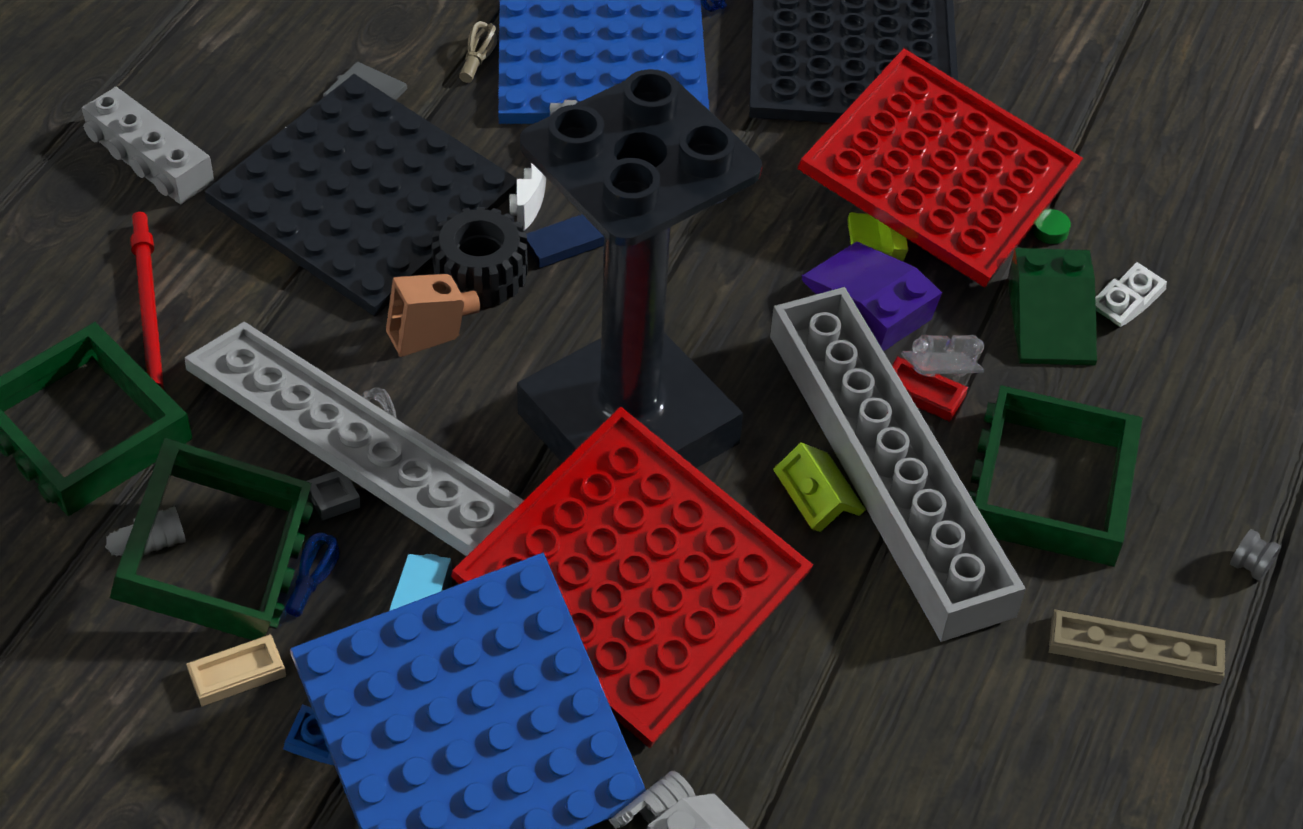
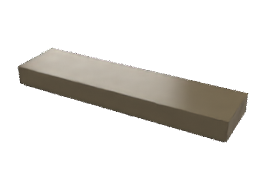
[1048,609,1225,684]

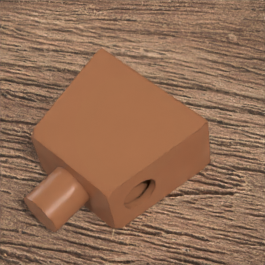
[386,274,480,357]

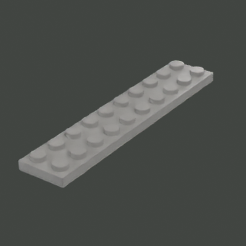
[185,322,524,556]

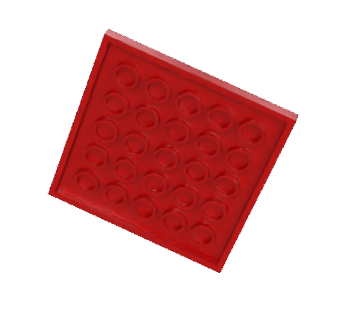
[797,48,1083,287]
[451,407,813,748]

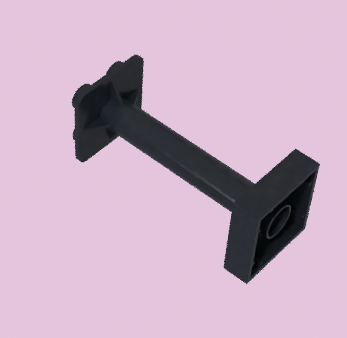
[517,69,762,468]

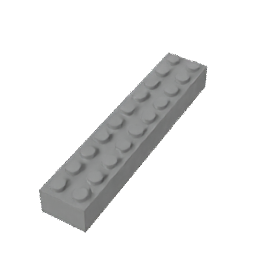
[770,287,1026,642]

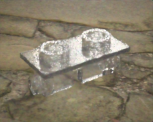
[901,335,985,377]

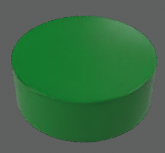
[1032,209,1071,244]

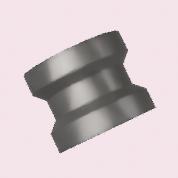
[1230,529,1281,581]

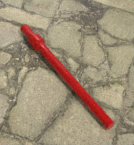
[130,212,164,389]

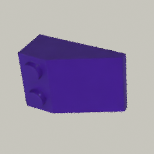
[801,241,942,352]

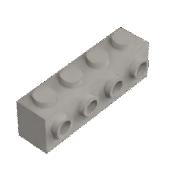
[82,87,215,205]

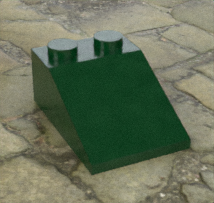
[1007,248,1097,365]

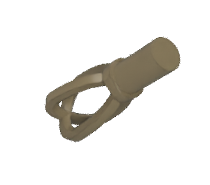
[459,21,497,83]

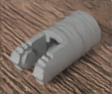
[105,506,186,557]
[609,771,696,829]

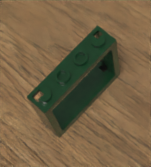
[0,322,192,517]
[968,385,1143,567]
[109,438,314,640]

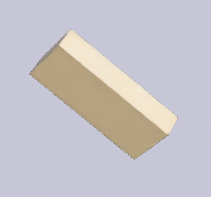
[186,634,286,707]

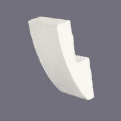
[509,163,546,231]
[1095,262,1167,327]

